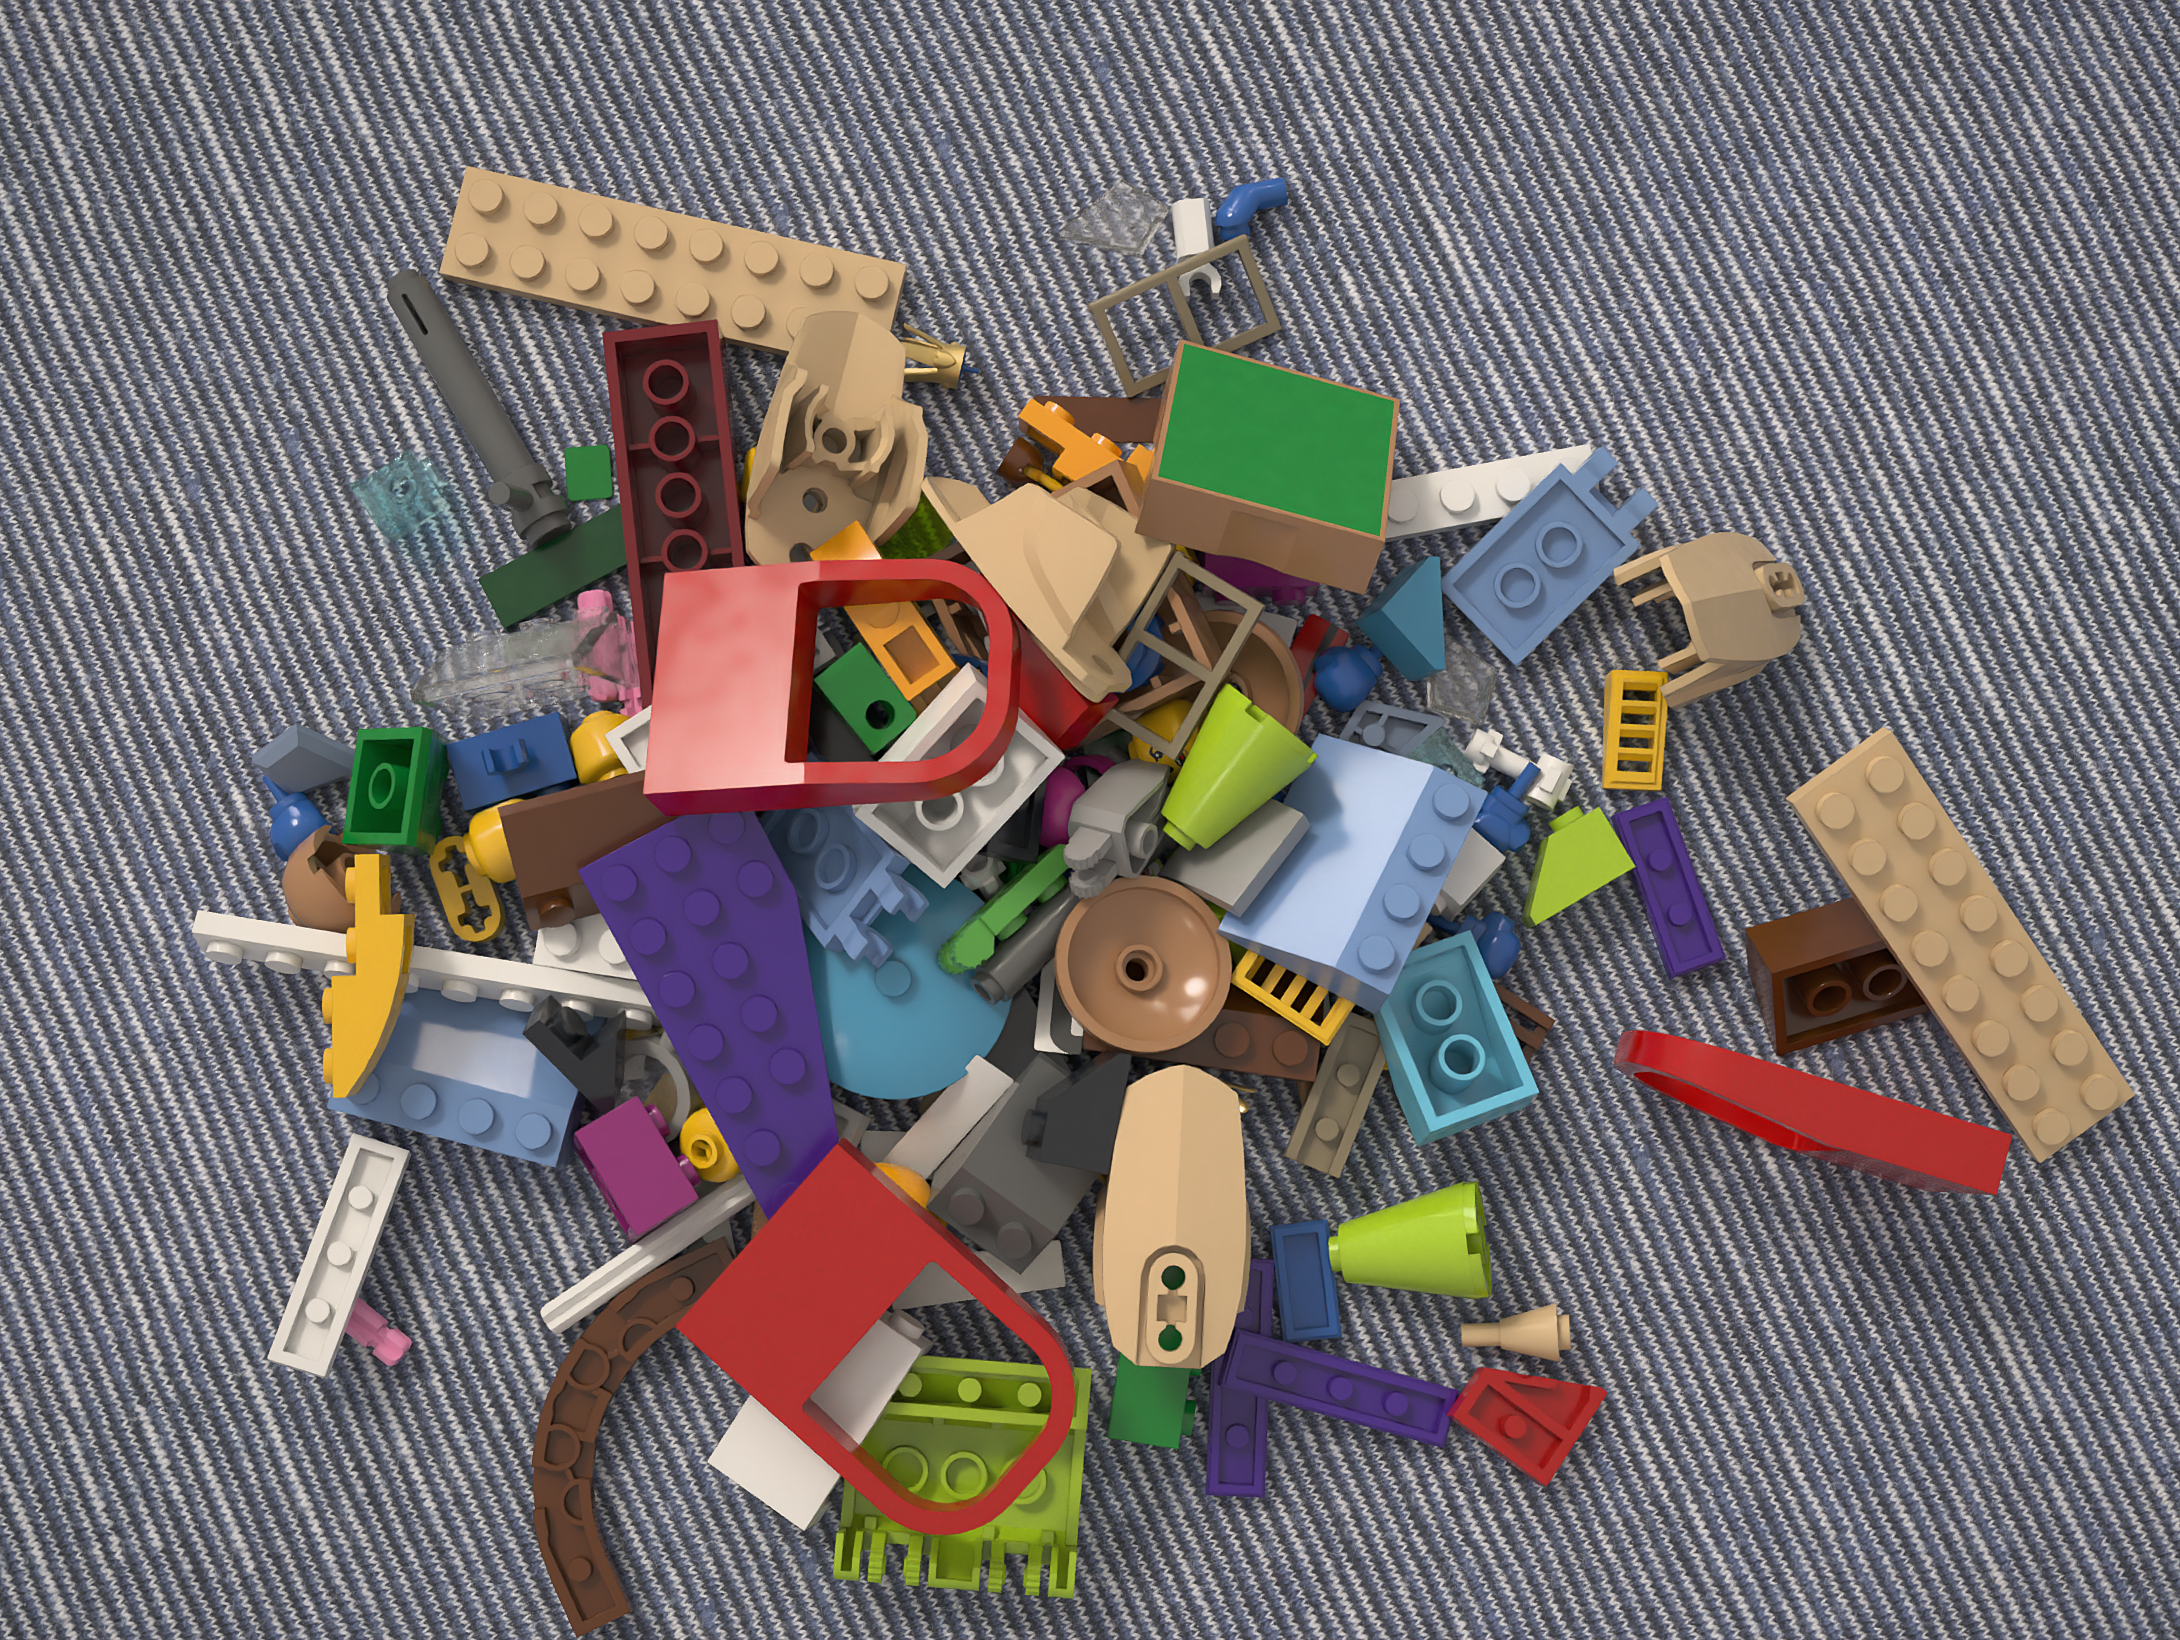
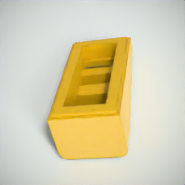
[1602,670,1669,792]
[1231,949,1355,1046]

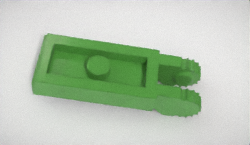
[936,844,1068,976]

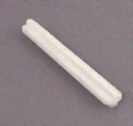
[540,1174,756,1334]

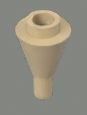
[1461,1303,1571,1362]

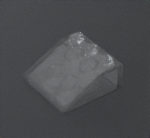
[410,606,640,721]

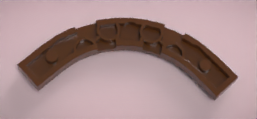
[532,1236,735,1638]

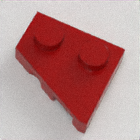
[1446,1367,1608,1487]

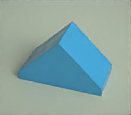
[1355,556,1446,681]

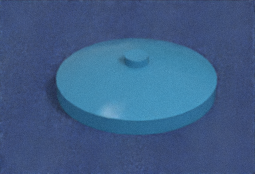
[801,864,1012,1100]

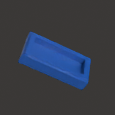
[1268,1219,1342,1343]

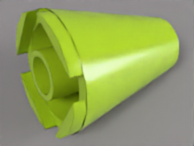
[1160,682,1319,851]
[1328,1181,1492,1300]

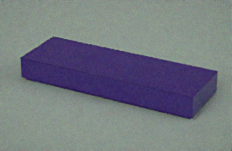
[1610,796,1727,979]

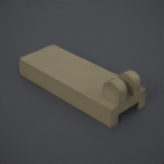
[1283,1012,1386,1178]

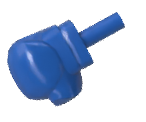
[1313,644,1384,713]
[1472,761,1541,854]
[262,775,337,862]
[1426,911,1521,980]

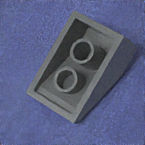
[926,1052,1100,1275]

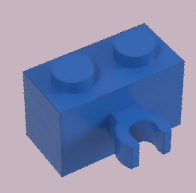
[446,711,580,816]

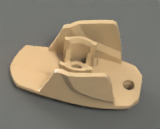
[745,310,929,566]
[920,476,1175,703]
[1613,532,1805,710]
[1092,1064,1251,1369]

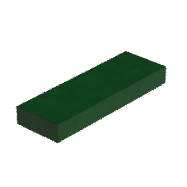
[478,504,627,632]

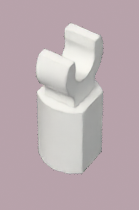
[1171,198,1221,302]

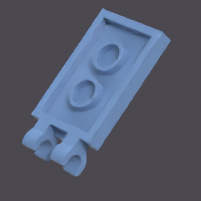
[1441,446,1659,666]
[759,751,929,968]

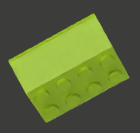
[833,1355,1092,1599]

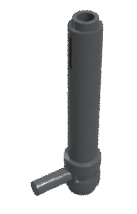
[386,269,572,549]
[970,745,1180,1005]

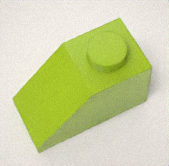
[1521,805,1636,929]

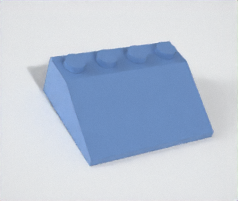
[1216,733,1488,1014]
[327,987,608,1168]

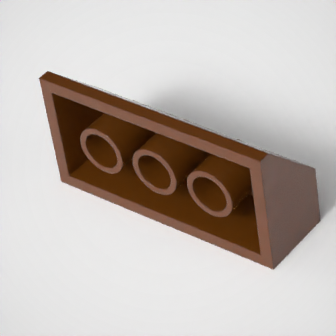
[497,770,679,931]
[1745,897,1931,1056]
[1081,960,1324,1083]

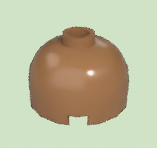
[282,825,402,934]

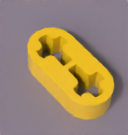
[429,836,506,944]

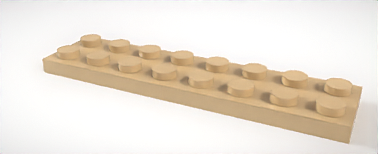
[439,166,907,356]
[1785,727,2135,1163]

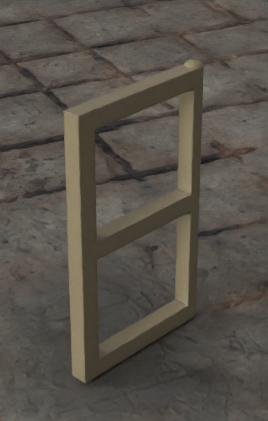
[1087,234,1282,398]
[1104,551,1266,761]

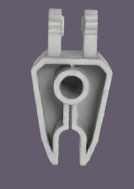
[1063,758,1172,899]

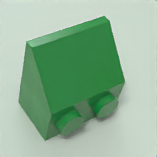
[342,727,450,855]

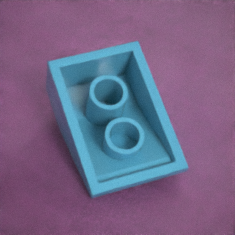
[1373,930,1539,1147]

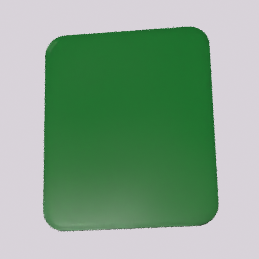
[564,445,613,501]

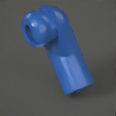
[1215,177,1288,242]

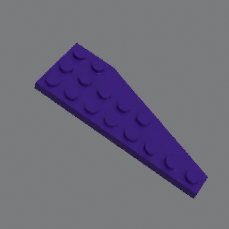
[578,811,839,1221]

